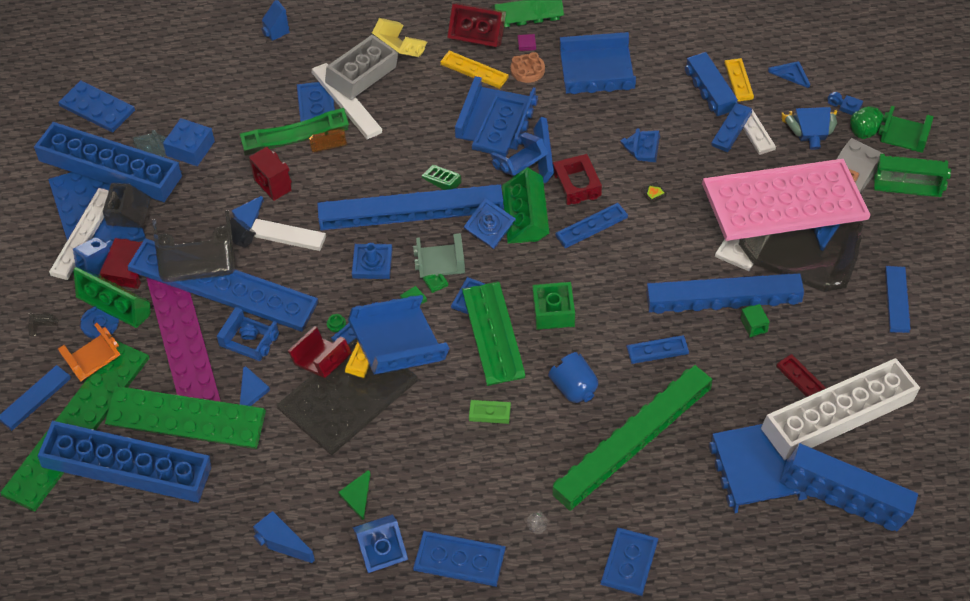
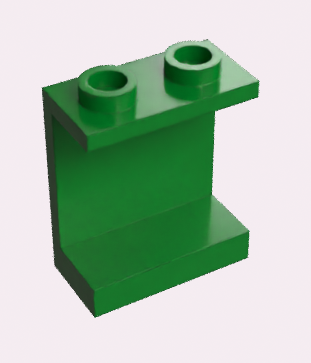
[879,106,934,153]

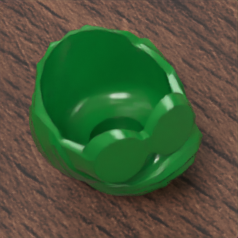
[850,106,884,139]

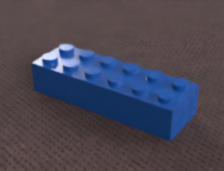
[780,443,918,531]

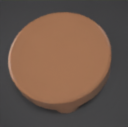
[511,52,545,83]

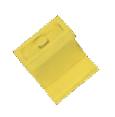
[372,18,427,57]

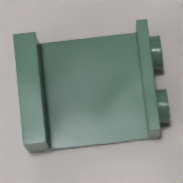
[413,233,465,278]

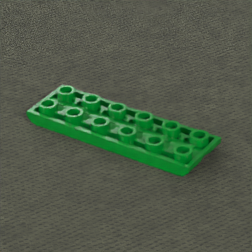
[462,281,525,386]

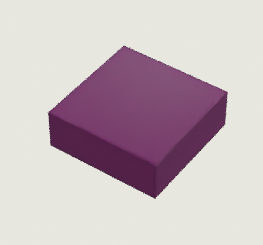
[518,34,536,51]

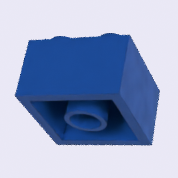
[163,118,215,166]

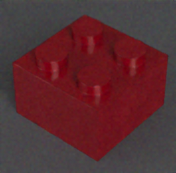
[249,147,292,201]

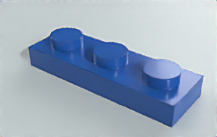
[712,103,752,152]

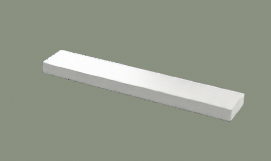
[312,63,382,139]
[49,188,116,280]

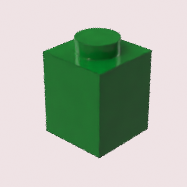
[740,304,770,337]

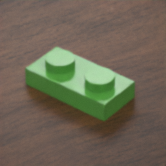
[469,400,511,424]

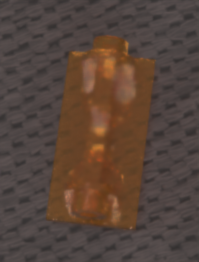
[309,128,347,153]

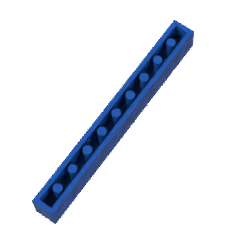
[318,184,503,230]

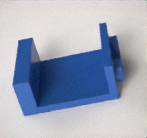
[491,132,549,176]

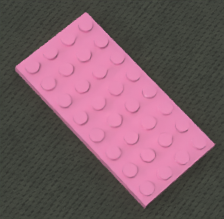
[702,159,870,241]

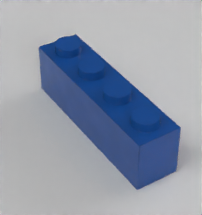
[685,52,738,116]

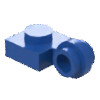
[828,92,863,115]

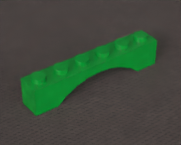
[240,108,349,156]

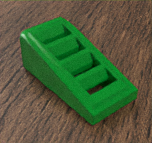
[422,165,461,190]

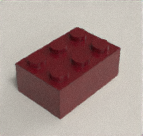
[447,3,506,47]

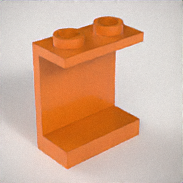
[58,323,120,381]

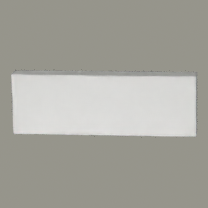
[743,109,776,155]

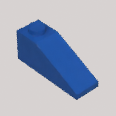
[253,511,315,563]

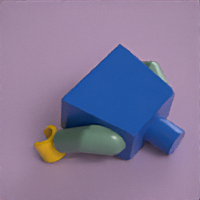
[782,107,837,150]

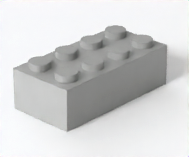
[325,35,398,100]

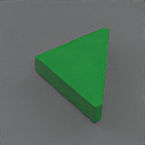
[338,470,371,520]

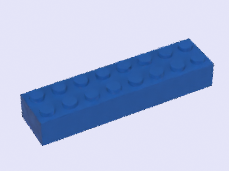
[34,122,182,202]
[38,421,211,503]

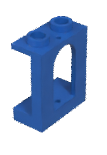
[217,307,279,361]

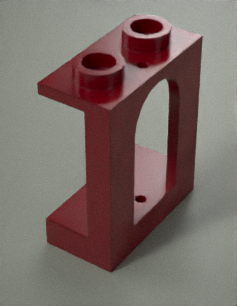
[553,154,602,205]

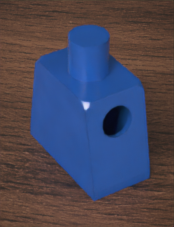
[73,238,113,275]

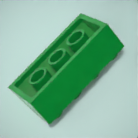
[491,0,564,27]
[502,167,549,243]
[74,267,151,328]

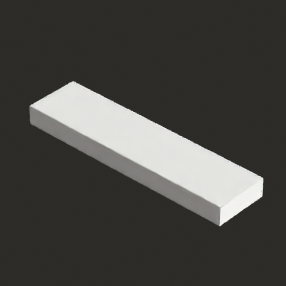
[251,219,326,251]

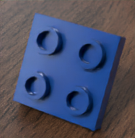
[464,198,516,249]
[352,243,393,279]

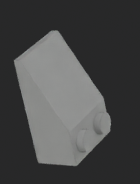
[836,138,884,193]

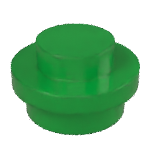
[327,314,346,332]

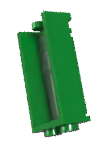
[874,154,951,197]

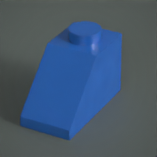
[261,0,290,41]

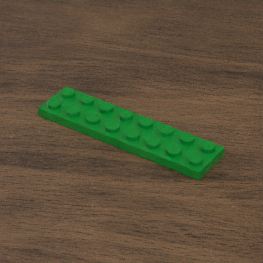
[105,386,266,449]

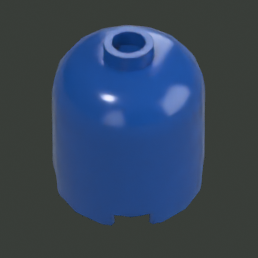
[548,352,598,403]

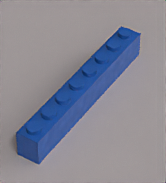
[646,273,804,314]

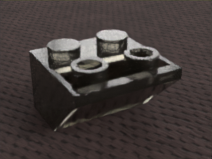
[102,183,151,228]

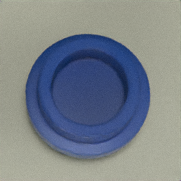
[239,325,259,340]

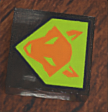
[641,181,667,204]

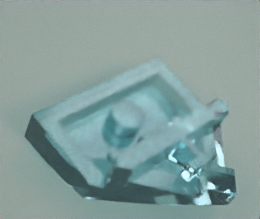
[133,130,167,157]

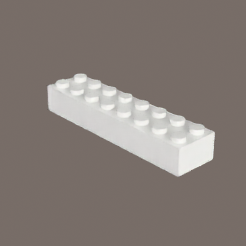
[761,358,920,460]

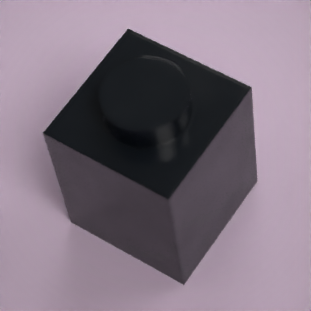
[222,217,256,248]

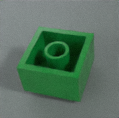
[533,282,575,330]

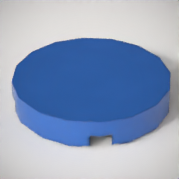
[80,307,119,339]

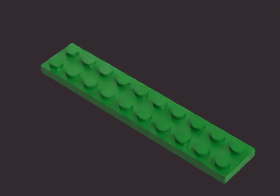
[0,341,149,512]

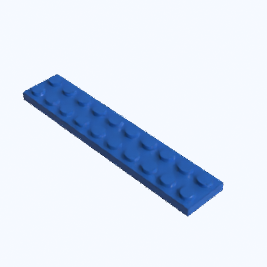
[128,238,318,332]

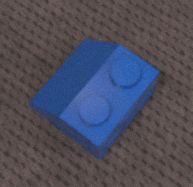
[353,514,408,573]

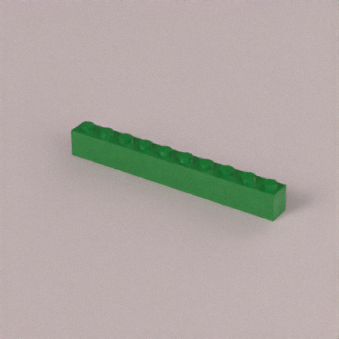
[553,365,713,511]

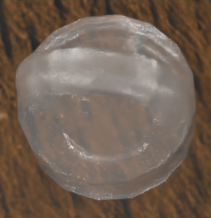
[527,511,548,534]

